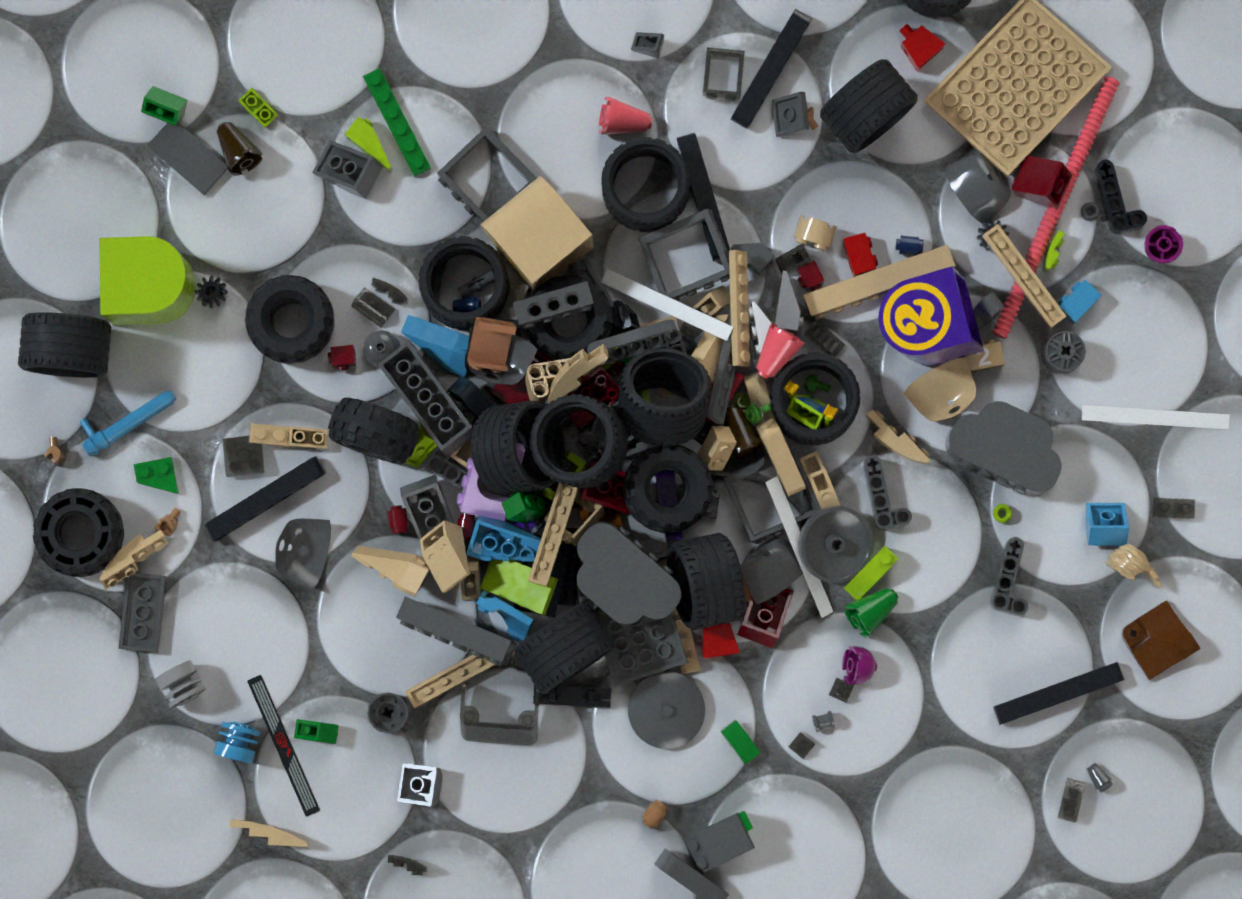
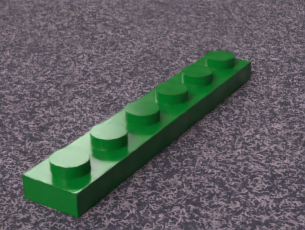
[363,68,431,177]

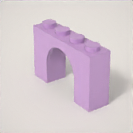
[457,442,525,521]

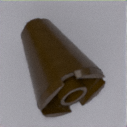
[216,122,263,176]
[724,405,765,461]

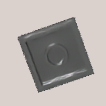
[772,91,809,137]

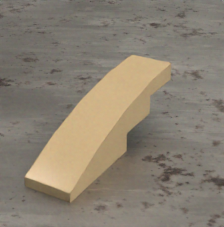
[230,819,309,847]

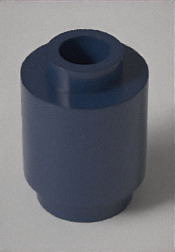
[895,235,924,256]

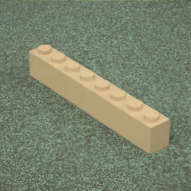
[803,244,955,320]

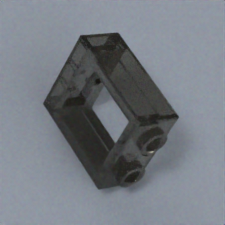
[702,47,745,102]

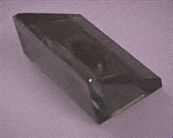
[351,287,395,328]

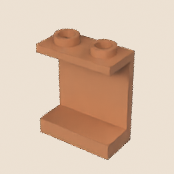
[467,317,517,373]

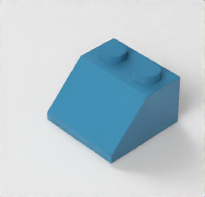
[1086,503,1129,546]

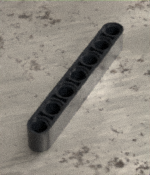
[730,9,812,129]
[677,132,730,262]
[204,456,326,542]
[993,662,1125,725]

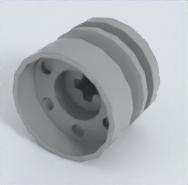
[155,660,206,708]

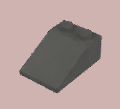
[312,140,383,199]
[400,474,455,541]
[684,813,755,873]

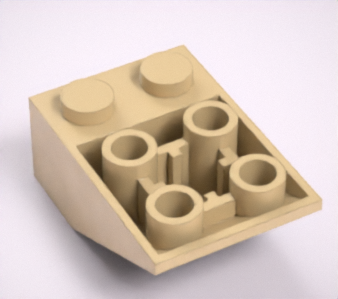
[420,520,469,594]

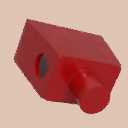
[899,24,945,72]
[703,623,740,659]

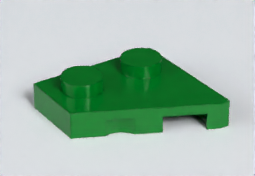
[133,457,179,494]

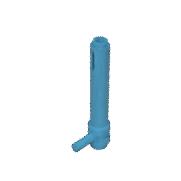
[80,390,177,457]

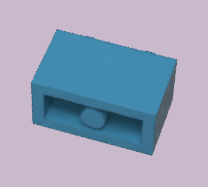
[1057,280,1102,325]

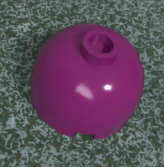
[1144,225,1183,264]
[842,646,877,685]

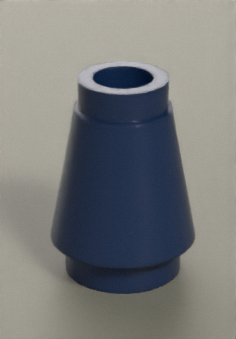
[452,296,481,313]

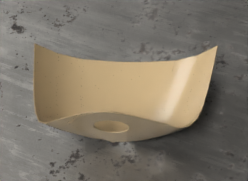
[903,357,976,422]

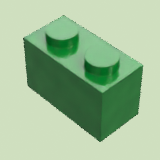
[141,86,187,126]
[502,492,547,524]

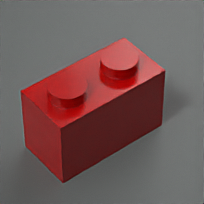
[842,232,878,277]

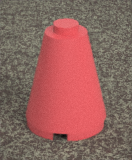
[599,96,652,135]
[756,323,805,379]

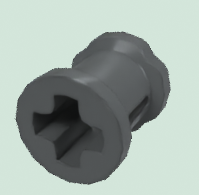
[812,711,835,732]

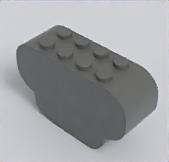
[945,401,1062,496]
[577,521,682,624]

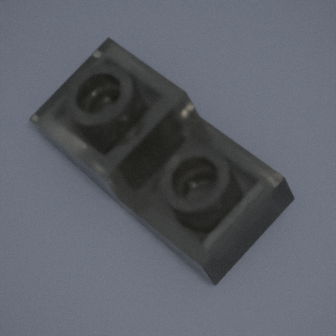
[371,278,409,305]
[1153,497,1195,519]
[1057,778,1086,823]
[388,854,428,875]

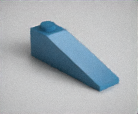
[401,315,469,378]
[466,516,541,562]

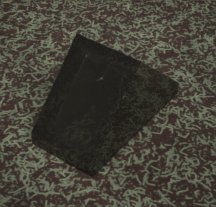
[775,244,811,274]

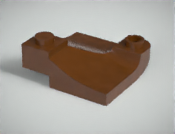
[1122,600,1201,680]

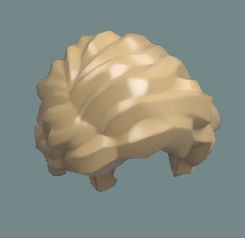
[1105,544,1161,588]

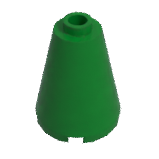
[844,588,898,638]

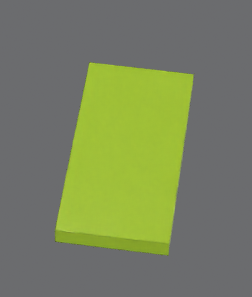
[480,560,558,615]

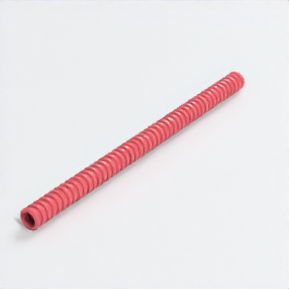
[992,77,1120,339]

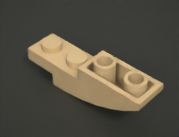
[547,344,608,404]
[866,409,930,465]
[249,423,328,449]
[799,451,841,509]
[100,530,168,590]

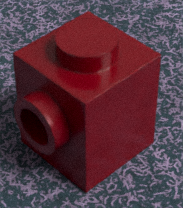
[797,260,825,292]
[328,345,357,371]

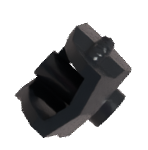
[613,300,641,334]

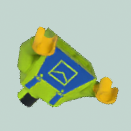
[784,380,838,429]

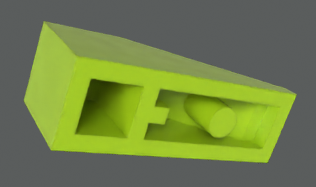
[344,116,393,172]
[843,546,898,600]

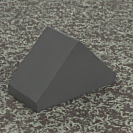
[631,32,664,59]

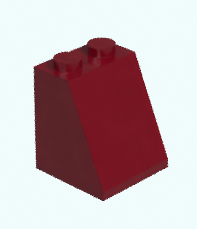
[1012,156,1073,210]

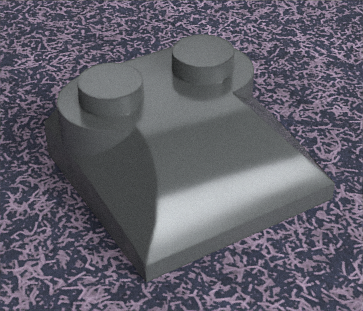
[397,763,443,807]

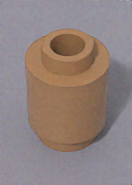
[641,799,669,829]

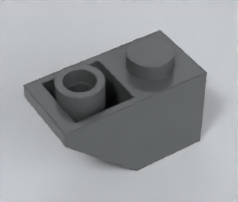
[731,243,775,275]

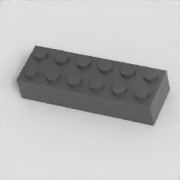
[378,341,474,456]
[396,596,517,667]

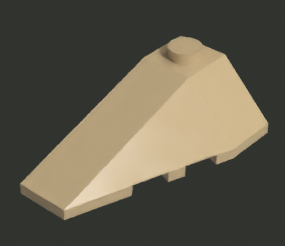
[351,545,430,597]

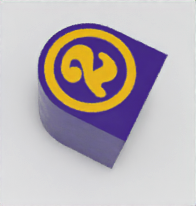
[878,266,984,365]

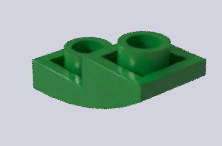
[720,720,760,765]

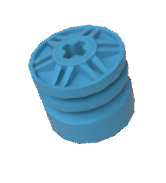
[213,721,261,764]

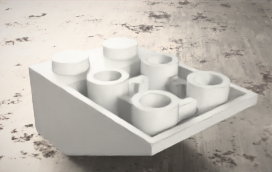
[748,301,771,359]

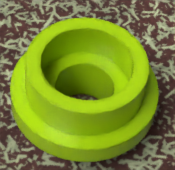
[993,504,1012,523]

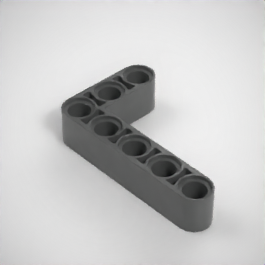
[587,319,686,367]
[427,404,478,490]

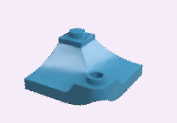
[476,591,535,643]

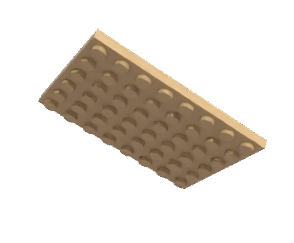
[924,0,1112,178]

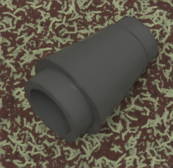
[1086,763,1113,793]

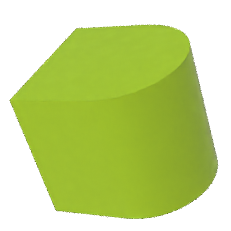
[99,236,196,325]

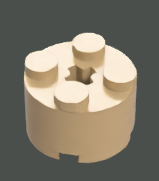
[794,215,837,251]

